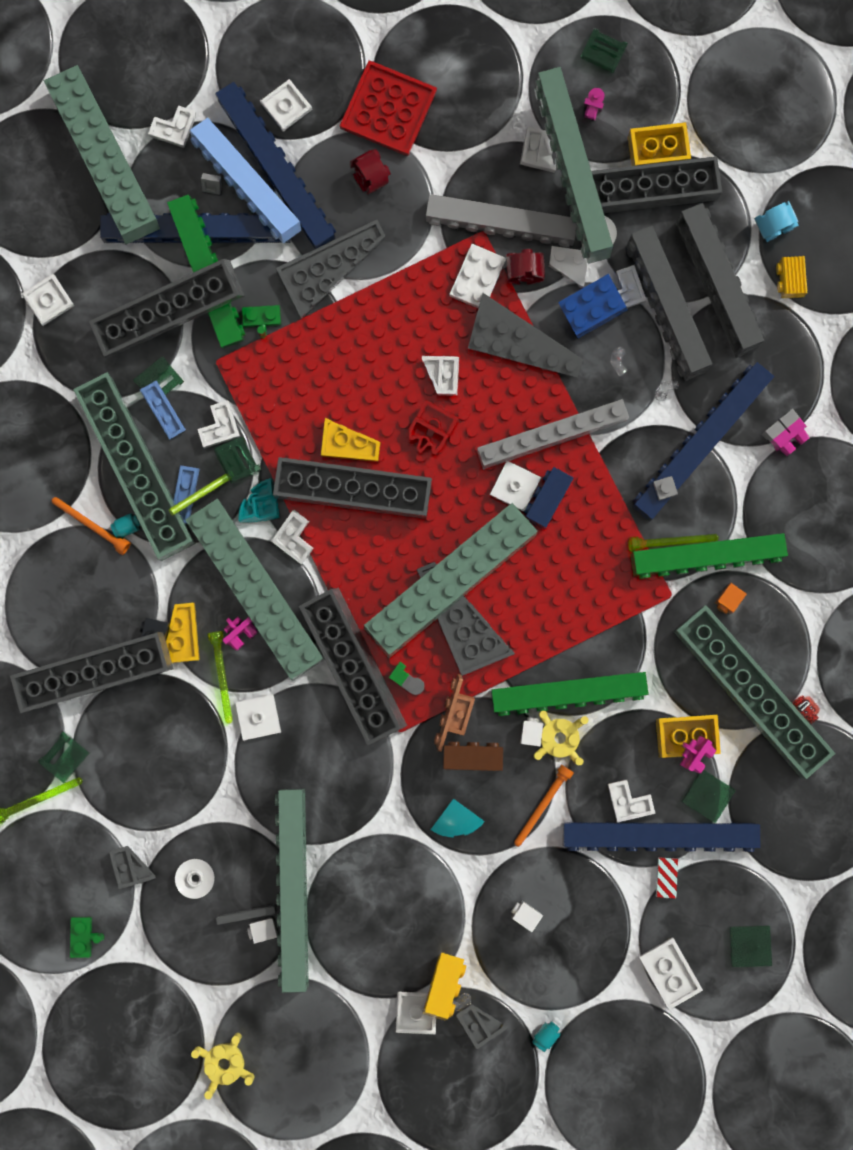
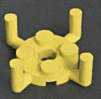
[533,711,589,765]
[191,1033,255,1100]

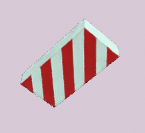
[656,857,678,898]

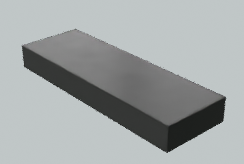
[216,904,277,925]

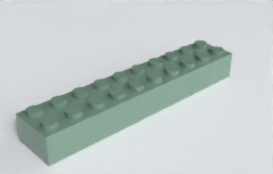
[43,65,160,245]
[534,67,613,264]
[73,372,196,561]
[185,499,325,681]
[364,503,538,658]
[673,605,836,779]
[275,789,309,993]

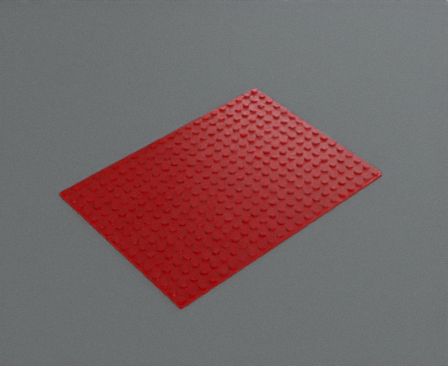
[216,231,672,732]

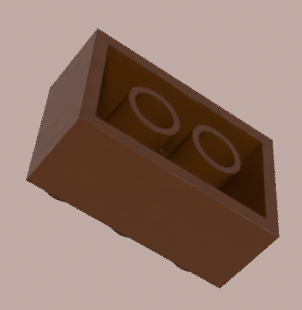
[443,742,503,771]

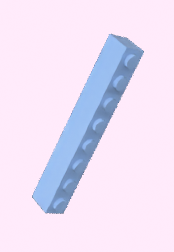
[190,118,301,243]

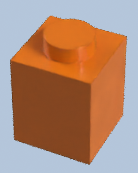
[715,583,747,614]

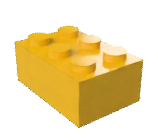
[627,122,691,166]
[656,715,721,758]
[422,953,466,1021]

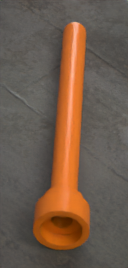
[52,497,131,555]
[514,764,574,847]

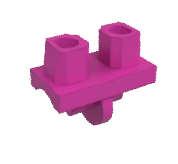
[584,88,605,120]
[223,617,258,651]
[680,736,716,774]

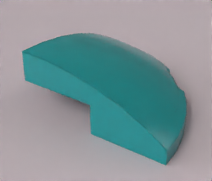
[238,478,280,523]
[430,798,485,837]

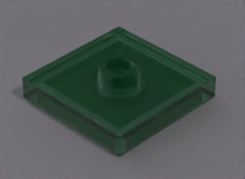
[682,770,736,823]
[730,925,772,967]

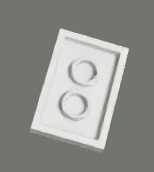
[449,244,506,308]
[639,937,703,1010]

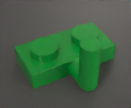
[242,305,281,338]
[70,917,105,958]

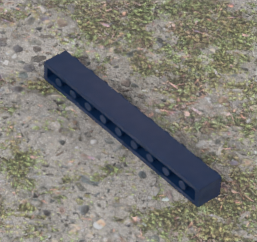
[215,82,336,249]
[100,213,291,243]
[633,362,775,522]
[563,822,760,852]

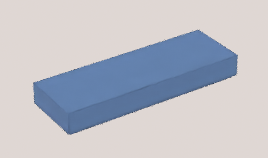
[140,380,186,440]
[173,465,200,525]

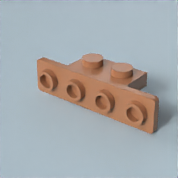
[434,674,475,752]

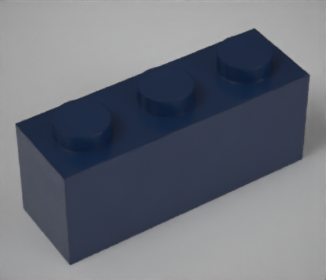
[524,467,574,530]

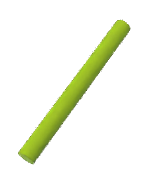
[169,471,234,516]

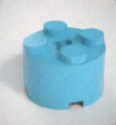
[754,201,799,242]

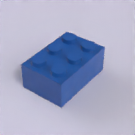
[558,274,628,339]

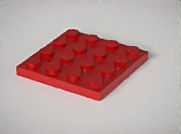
[340,60,437,156]

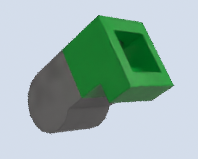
[389,662,424,695]

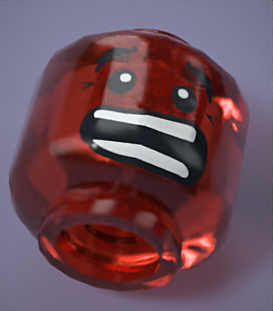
[792,695,820,724]

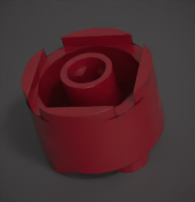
[350,149,391,195]
[506,249,545,285]

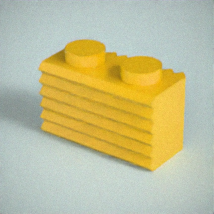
[776,256,807,298]

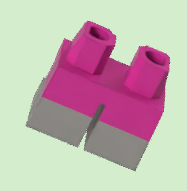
[761,409,810,456]

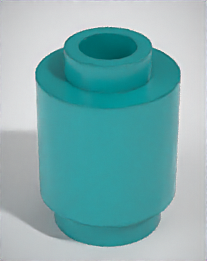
[111,513,141,538]
[533,1021,561,1052]

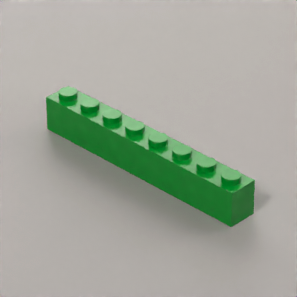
[167,194,246,348]
[630,533,788,579]
[491,672,649,716]

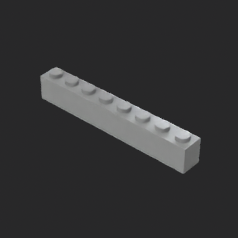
[426,194,577,247]
[477,399,629,469]

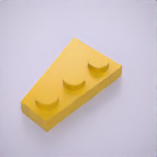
[321,418,380,462]
[166,603,200,663]

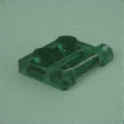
[581,28,628,73]
[133,356,184,395]
[214,436,262,484]
[38,731,90,783]

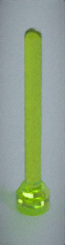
[628,534,719,552]
[207,631,233,724]
[0,777,83,824]

